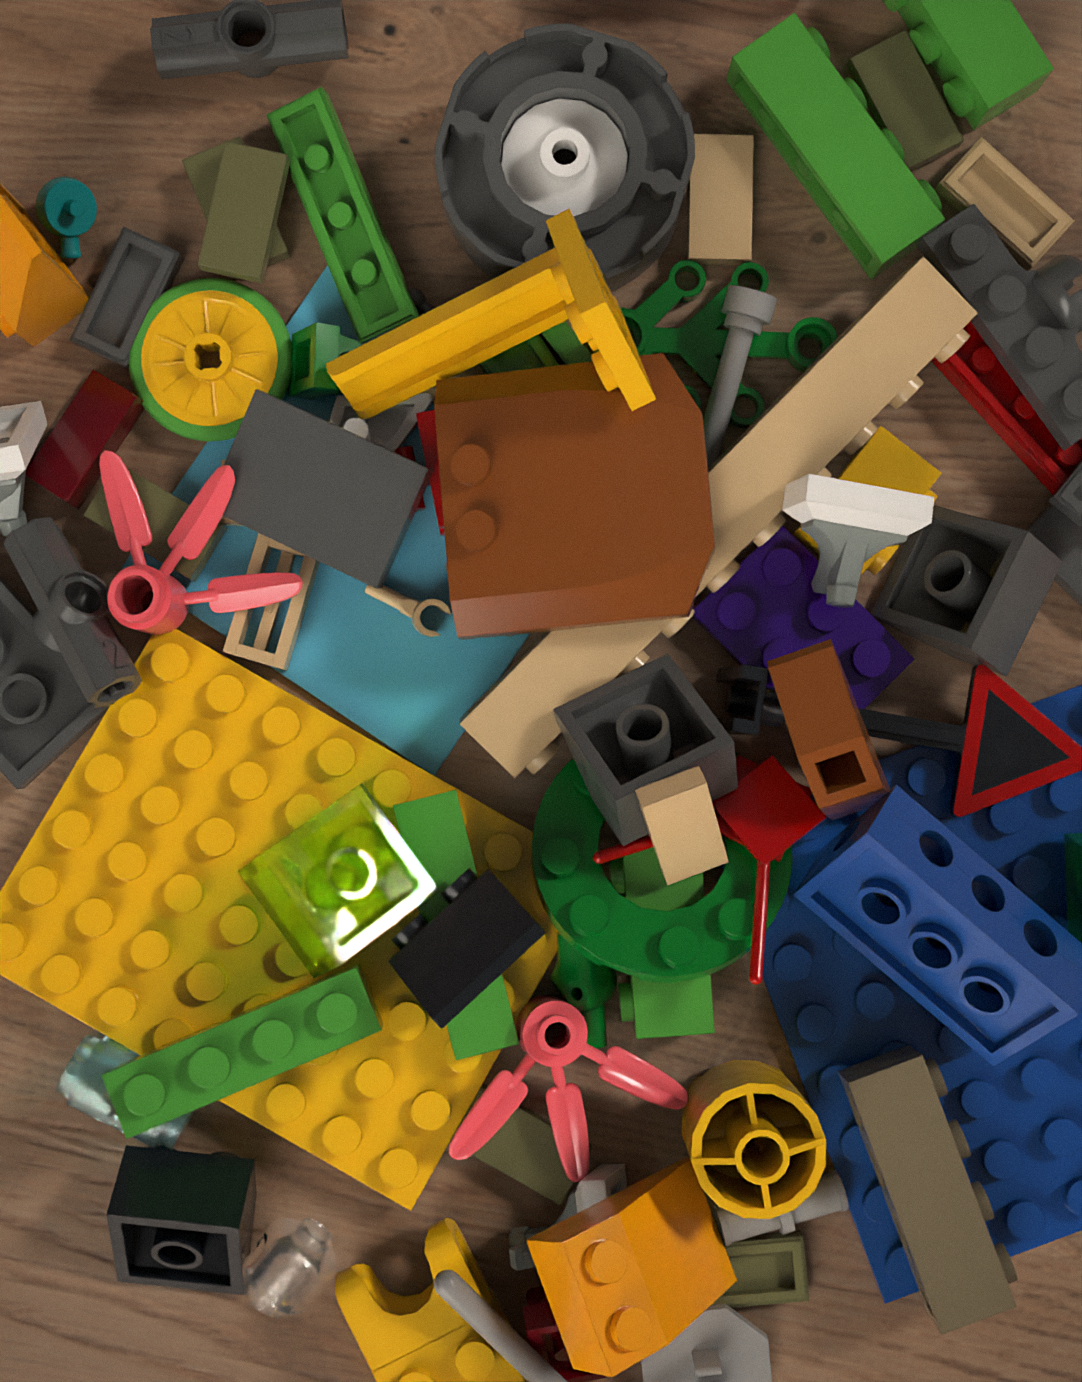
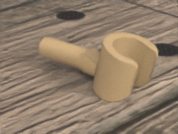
[365,584,451,637]

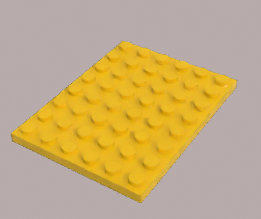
[0,629,558,1211]

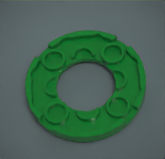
[531,751,793,983]

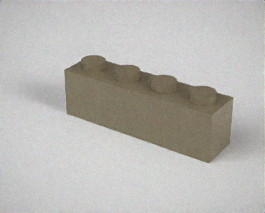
[838,1045,1018,1335]

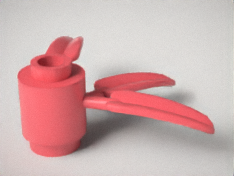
[99,450,303,635]
[449,995,689,1182]

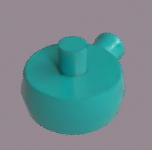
[35,176,97,258]

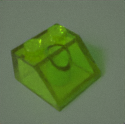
[238,783,438,978]

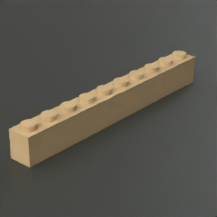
[459,256,978,778]

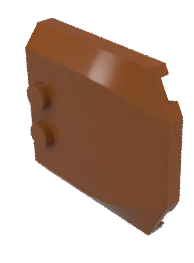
[434,353,716,640]

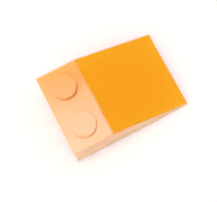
[0,183,90,347]
[526,1158,737,1377]

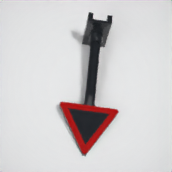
[716,664,1082,817]

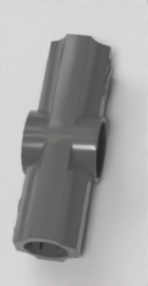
[150,0,349,80]
[3,517,143,708]

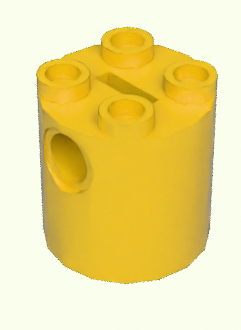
[681,1060,826,1219]

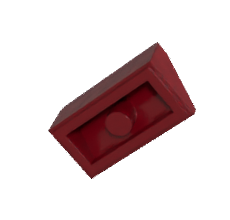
[26,369,144,509]

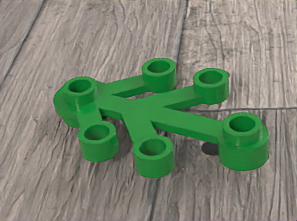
[592,260,838,428]

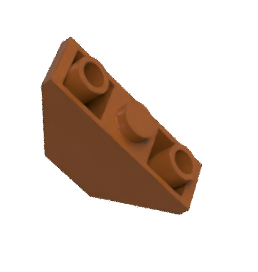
[767,639,890,820]

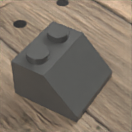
[870,505,1063,676]
[553,654,738,846]

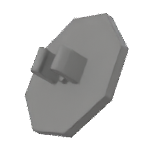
[641,1303,772,1382]

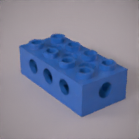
[793,785,1082,1067]

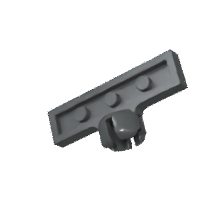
[917,204,1082,451]

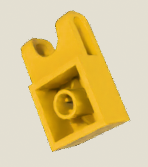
[335,1218,528,1382]

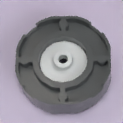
[435,23,695,291]

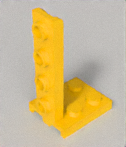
[326,208,656,419]

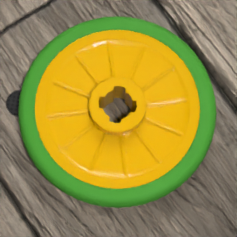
[129,278,292,442]

